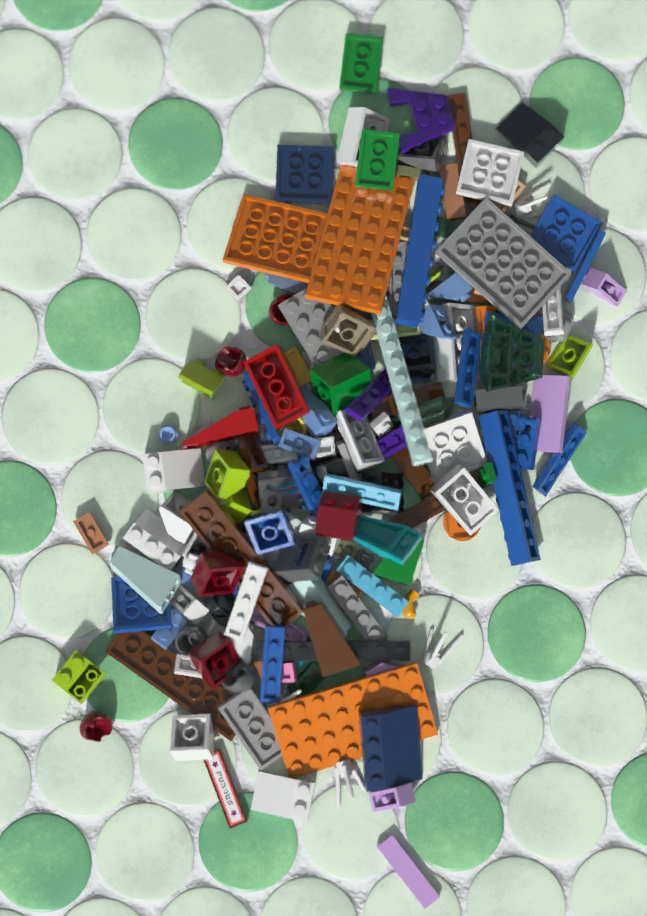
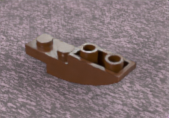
[371,382,446,420]

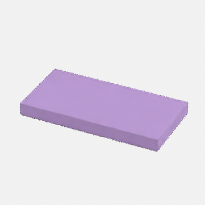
[528,375,571,453]

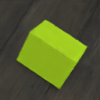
[546,335,593,381]

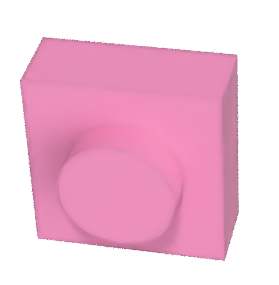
[281,661,297,683]

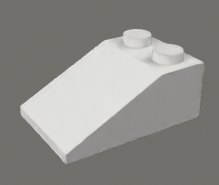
[142,448,206,494]
[429,464,499,536]
[251,771,315,822]

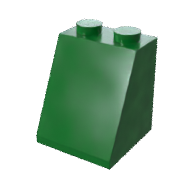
[310,353,371,417]
[373,540,424,587]

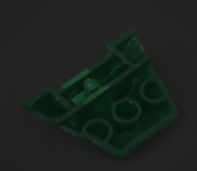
[480,314,545,392]
[390,397,456,430]

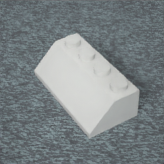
[434,303,480,383]

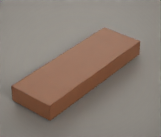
[439,163,466,221]

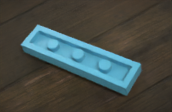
[322,473,402,511]
[336,555,409,617]

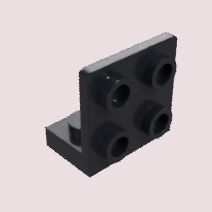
[362,472,404,512]

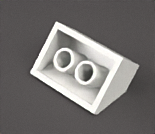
[337,107,390,168]
[335,410,385,472]
[123,508,190,571]

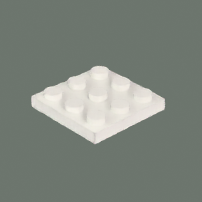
[456,139,524,207]
[424,411,488,483]

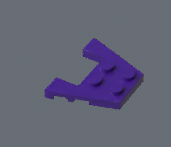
[387,88,454,153]

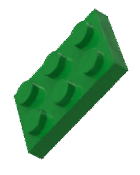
[339,33,383,94]
[355,129,400,191]

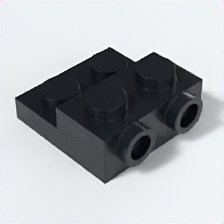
[398,334,436,380]

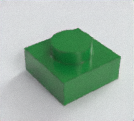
[478,462,497,487]

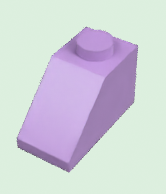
[581,268,627,307]
[369,783,416,812]

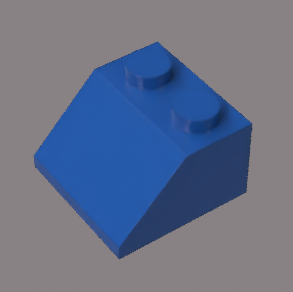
[245,510,295,555]

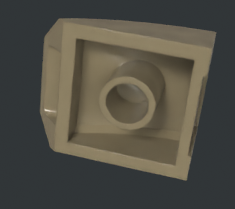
[320,304,376,357]

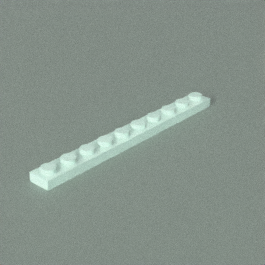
[371,296,433,466]

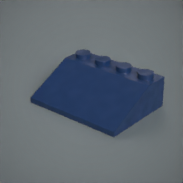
[358,704,422,792]

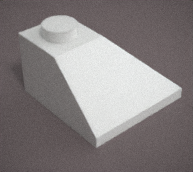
[159,491,194,544]

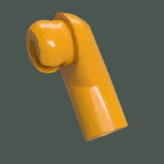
[402,589,420,619]

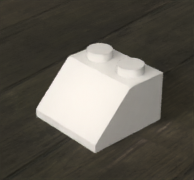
[170,714,215,761]

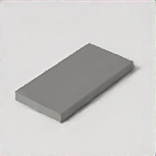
[217,688,282,770]

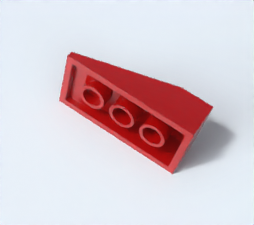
[243,344,310,430]
[182,405,260,450]

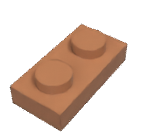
[73,512,109,555]

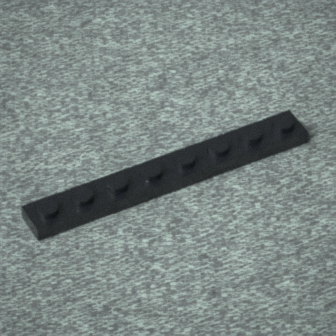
[255,640,410,661]

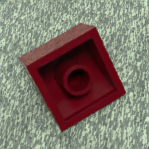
[315,491,363,541]
[191,551,244,596]
[188,631,241,690]

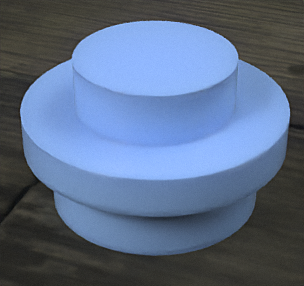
[158,425,178,444]

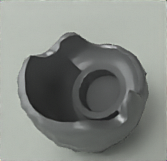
[175,625,208,654]
[222,662,255,693]

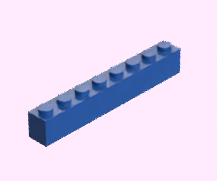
[394,174,445,328]
[478,410,541,566]

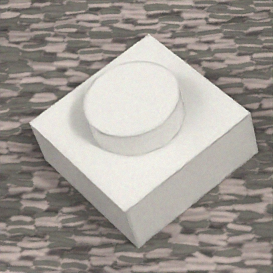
[225,275,252,302]
[369,412,394,438]

